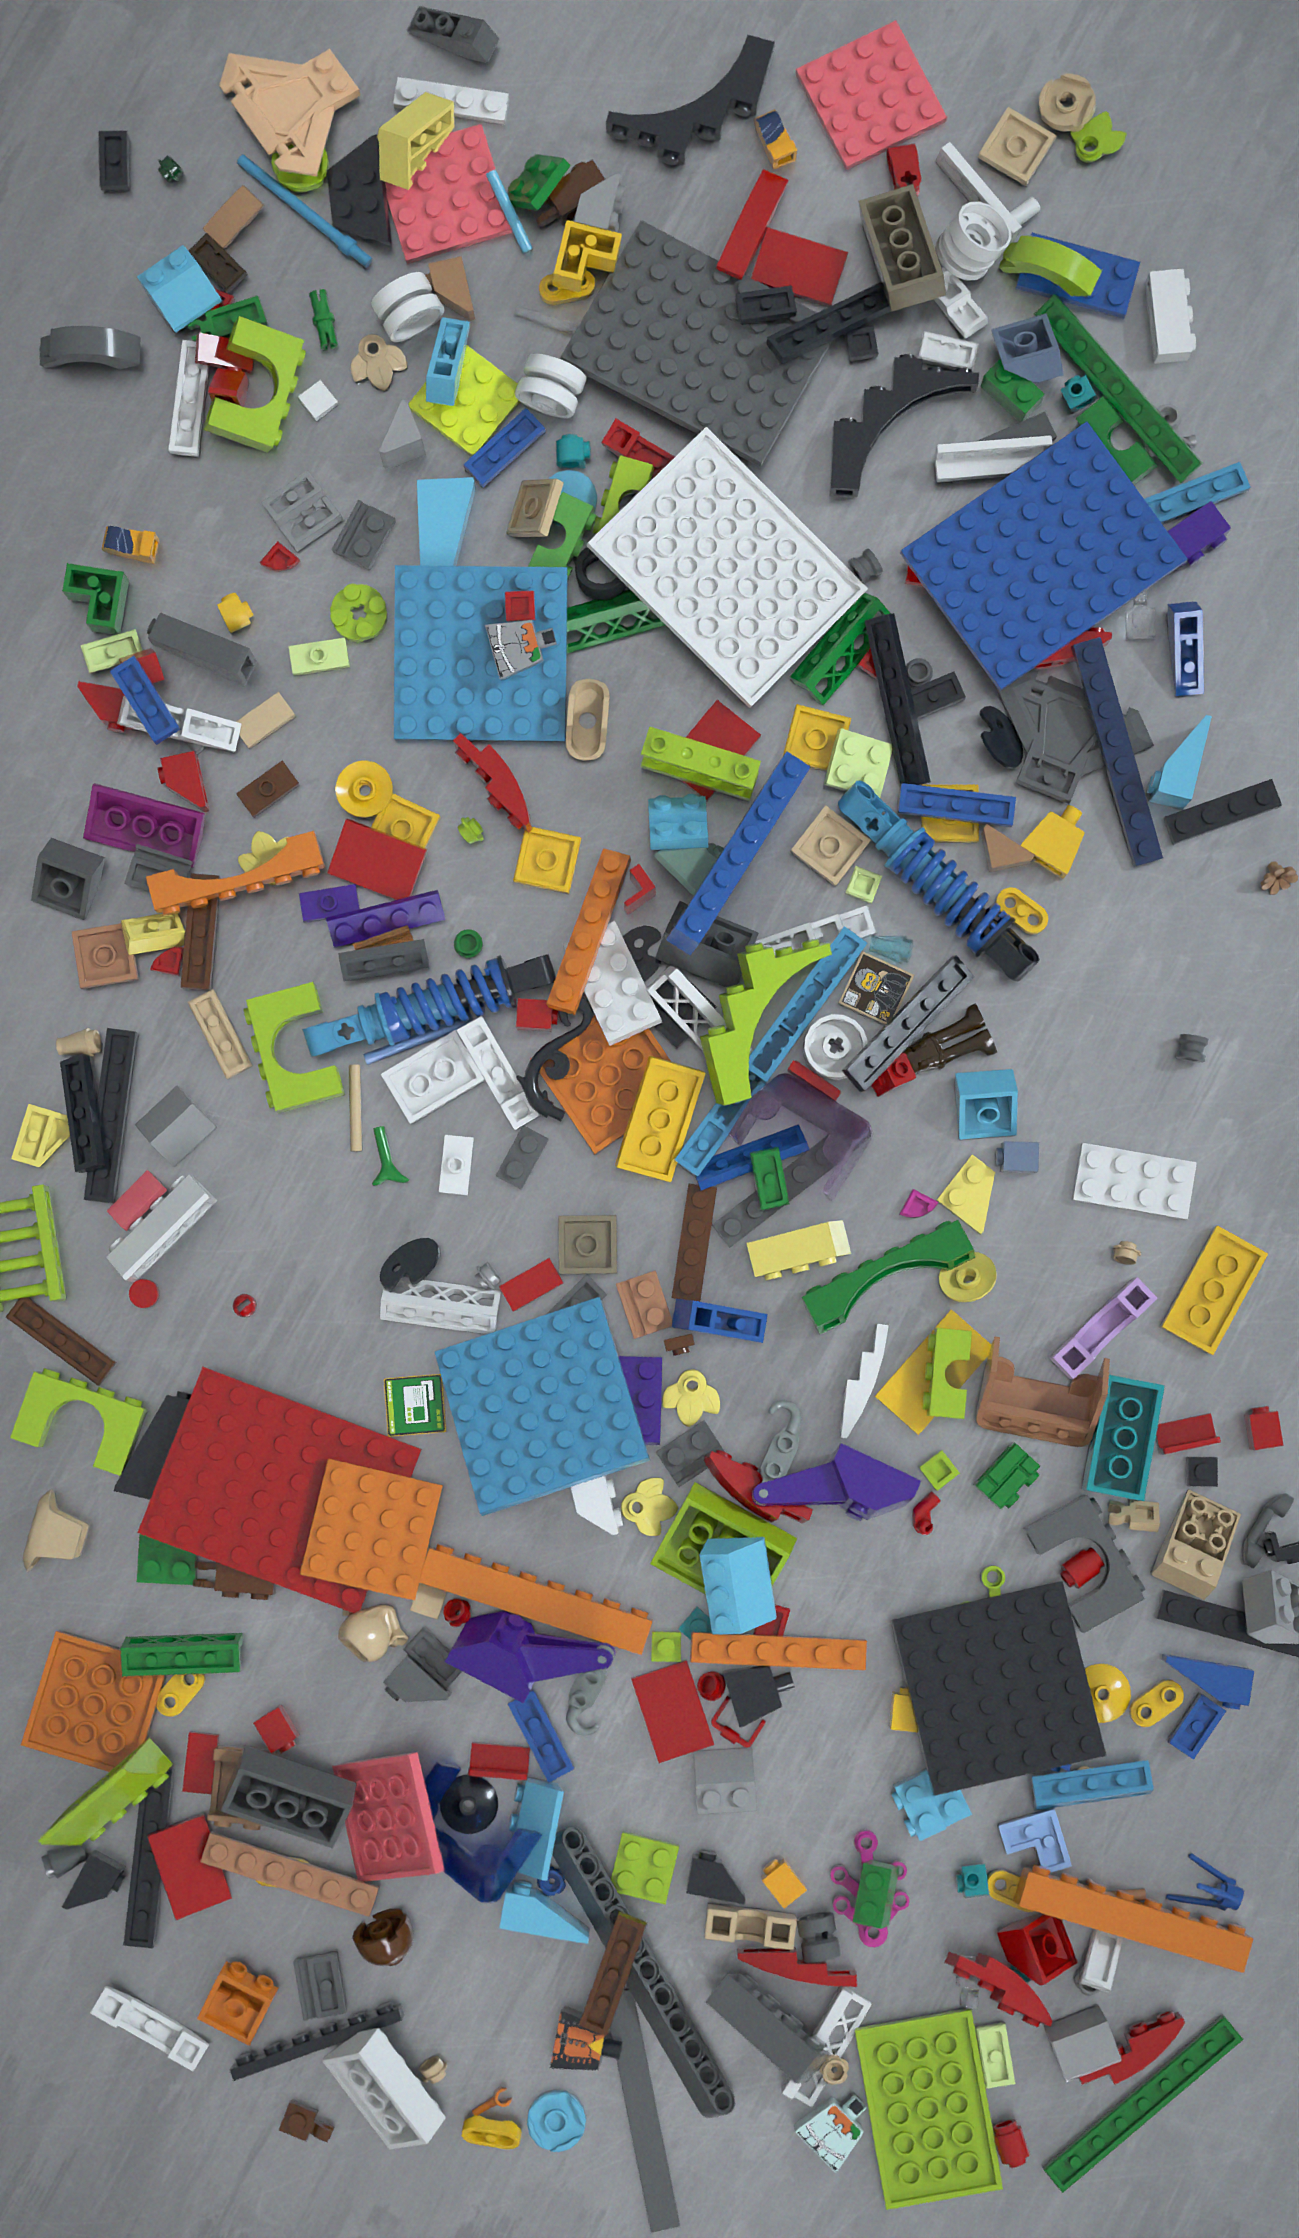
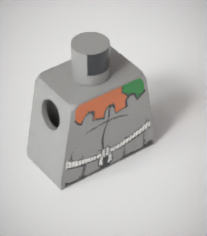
[485,620,557,680]

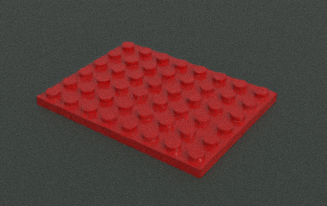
[137,1367,422,1613]

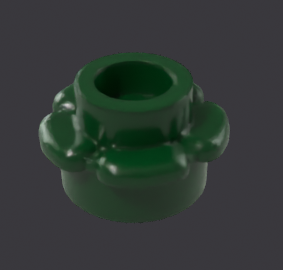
[158,155,184,182]

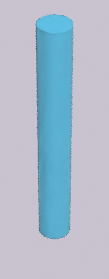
[486,169,533,254]

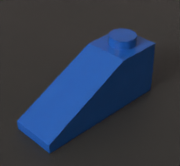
[1168,601,1204,696]
[672,1299,768,1343]
[1161,1654,1254,1710]

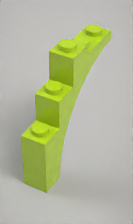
[700,939,832,1106]

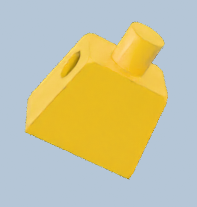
[1020,805,1085,879]

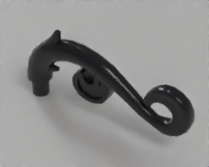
[516,998,593,1122]

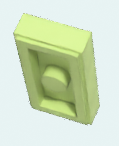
[80,629,143,674]
[289,638,350,676]
[975,2022,1015,2089]

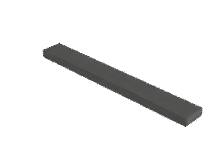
[610,1988,680,2233]

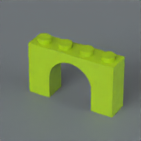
[203,316,306,453]
[243,982,345,1113]
[10,1368,148,1476]

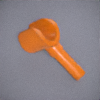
[472,2087,512,2116]

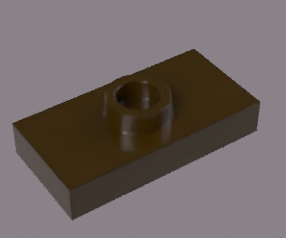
[188,233,247,293]

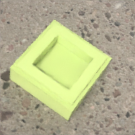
[845,866,882,904]

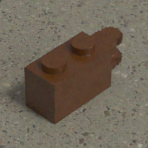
[529,159,605,227]
[193,1561,277,1600]

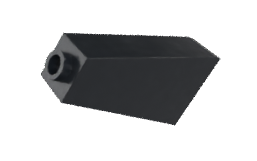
[114,1391,192,1500]

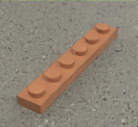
[201,1832,379,1917]

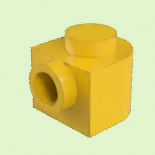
[217,592,254,633]

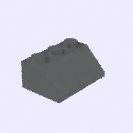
[655,901,759,987]

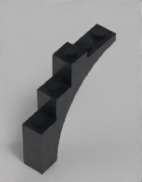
[606,35,775,165]
[829,354,979,497]

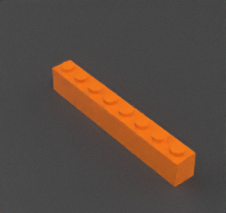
[419,1544,653,1655]
[1013,1865,1254,1973]

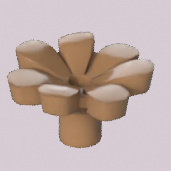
[1261,861,1298,895]

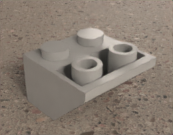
[574,174,625,232]
[1242,1570,1299,1644]

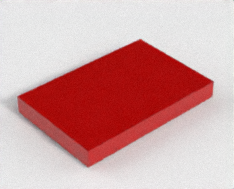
[751,227,848,307]
[680,700,761,802]
[327,819,428,900]
[631,1659,715,1763]
[147,1814,232,1920]

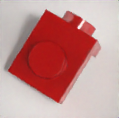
[871,1053,916,1097]

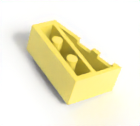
[377,92,454,190]
[746,1220,851,1281]

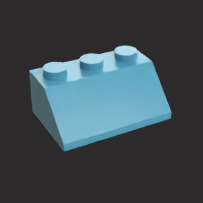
[700,1537,777,1635]
[503,1778,564,1881]

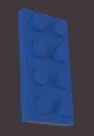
[1016,232,1141,318]

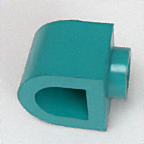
[1060,375,1097,412]
[556,434,591,469]
[956,1864,989,1898]

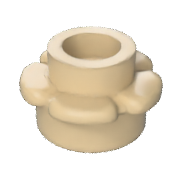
[1113,1241,1141,1265]
[820,2055,849,2085]
[419,2056,447,2084]

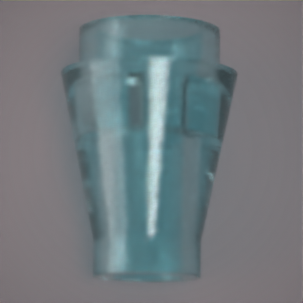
[869,935,913,964]

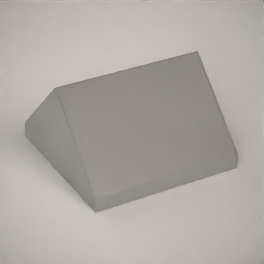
[379,399,426,469]
[135,1085,217,1167]
[1044,2005,1122,2082]

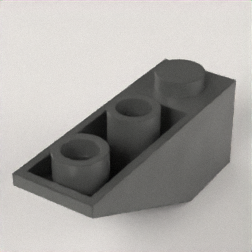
[407,6,500,63]

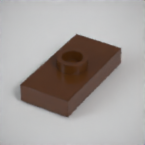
[236,760,300,818]

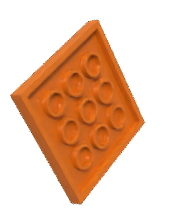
[530,1015,671,1154]
[300,1459,443,1601]
[21,1631,166,1772]

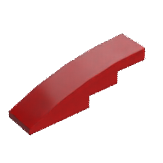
[716,169,789,280]
[737,1947,857,1987]

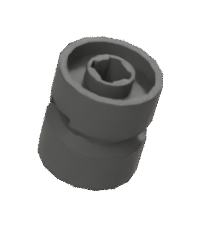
[797,1912,841,1963]

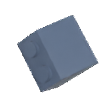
[991,314,1064,383]

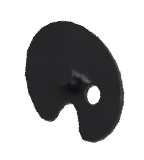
[979,706,1023,769]
[622,926,662,982]
[379,1238,440,1290]

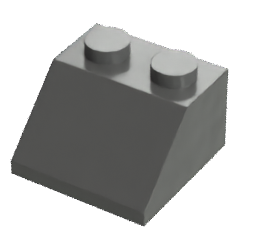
[31,838,105,920]

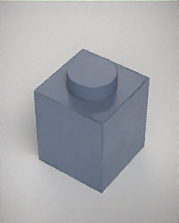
[996,1141,1039,1173]

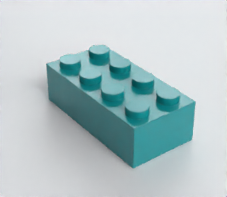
[1082,1375,1165,1501]

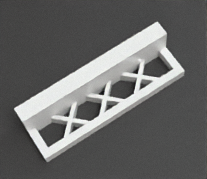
[934,436,1052,482]
[645,966,753,1055]
[380,1277,501,1334]
[781,1986,872,2107]

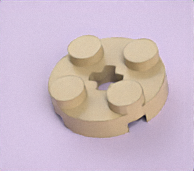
[1039,74,1096,132]

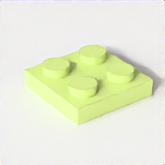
[823,728,893,798]

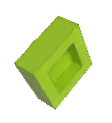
[918,1450,960,1491]
[651,1631,681,1662]

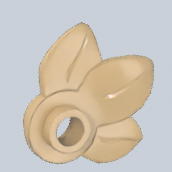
[350,334,407,391]

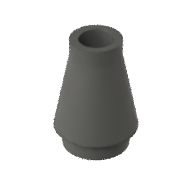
[41,1845,87,1879]

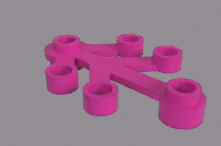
[830,1829,910,1947]

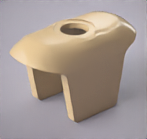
[566,679,610,760]
[23,1489,89,1572]

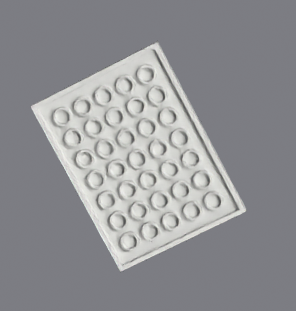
[586,427,868,708]

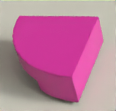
[899,1189,938,1218]

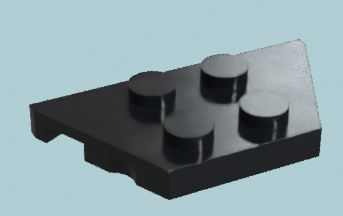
[327,134,392,245]

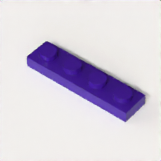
[326,890,445,948]

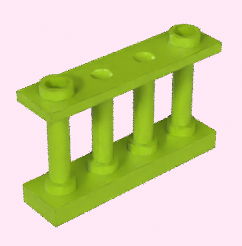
[641,726,761,801]
[0,1184,67,1312]

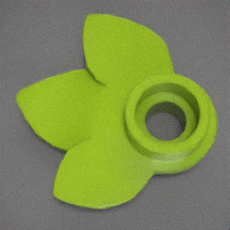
[1070,111,1127,162]

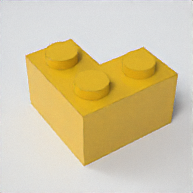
[552,220,622,293]

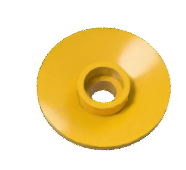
[335,760,393,818]
[1085,1663,1131,1723]

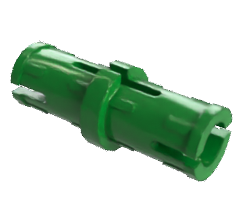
[309,289,338,350]

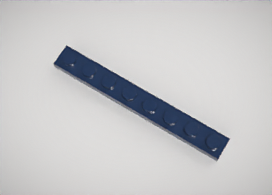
[1071,637,1163,867]

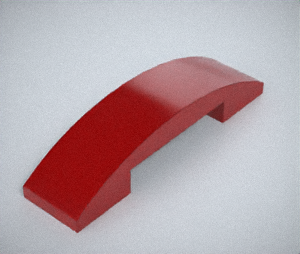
[601,418,675,479]

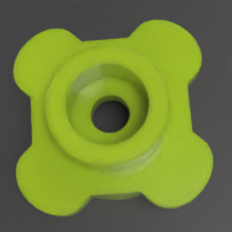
[457,817,484,844]

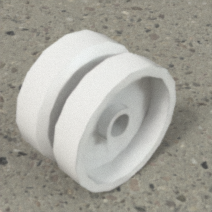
[371,272,444,342]
[514,353,586,418]
[803,1014,868,1081]

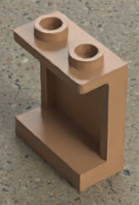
[207,1745,277,1830]

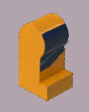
[754,109,797,170]
[101,526,159,564]

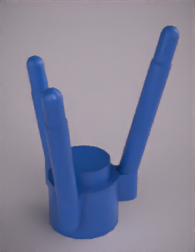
[1166,1853,1244,1911]

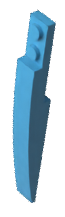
[674,926,867,1177]

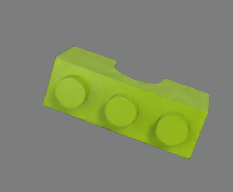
[593,455,654,534]
[923,1328,972,1419]

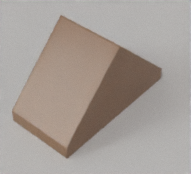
[981,824,1035,873]

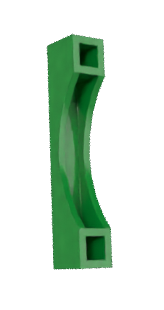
[802,1220,975,1335]

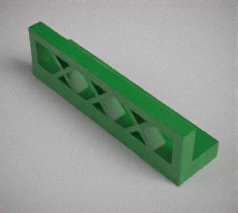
[567,590,665,653]
[790,593,891,705]
[120,1633,243,1676]

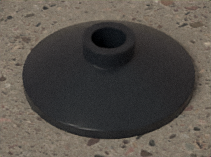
[440,1774,498,1834]

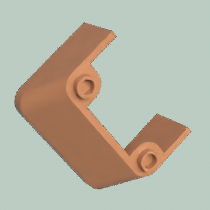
[976,1336,1110,1447]

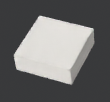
[298,380,339,421]

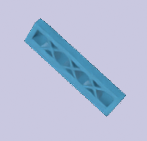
[1031,1760,1154,1811]

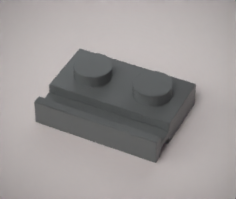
[332,499,396,570]
[124,844,193,892]
[656,1420,725,1487]
[293,1952,347,2021]

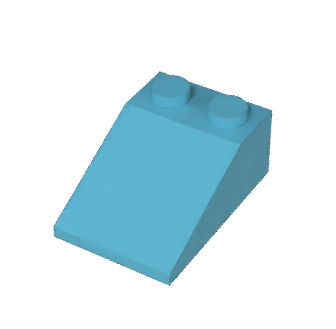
[1147,715,1212,810]
[499,1880,590,1944]

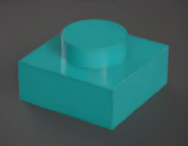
[678,1607,712,1640]

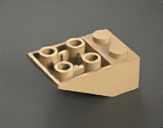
[1151,1489,1241,1600]

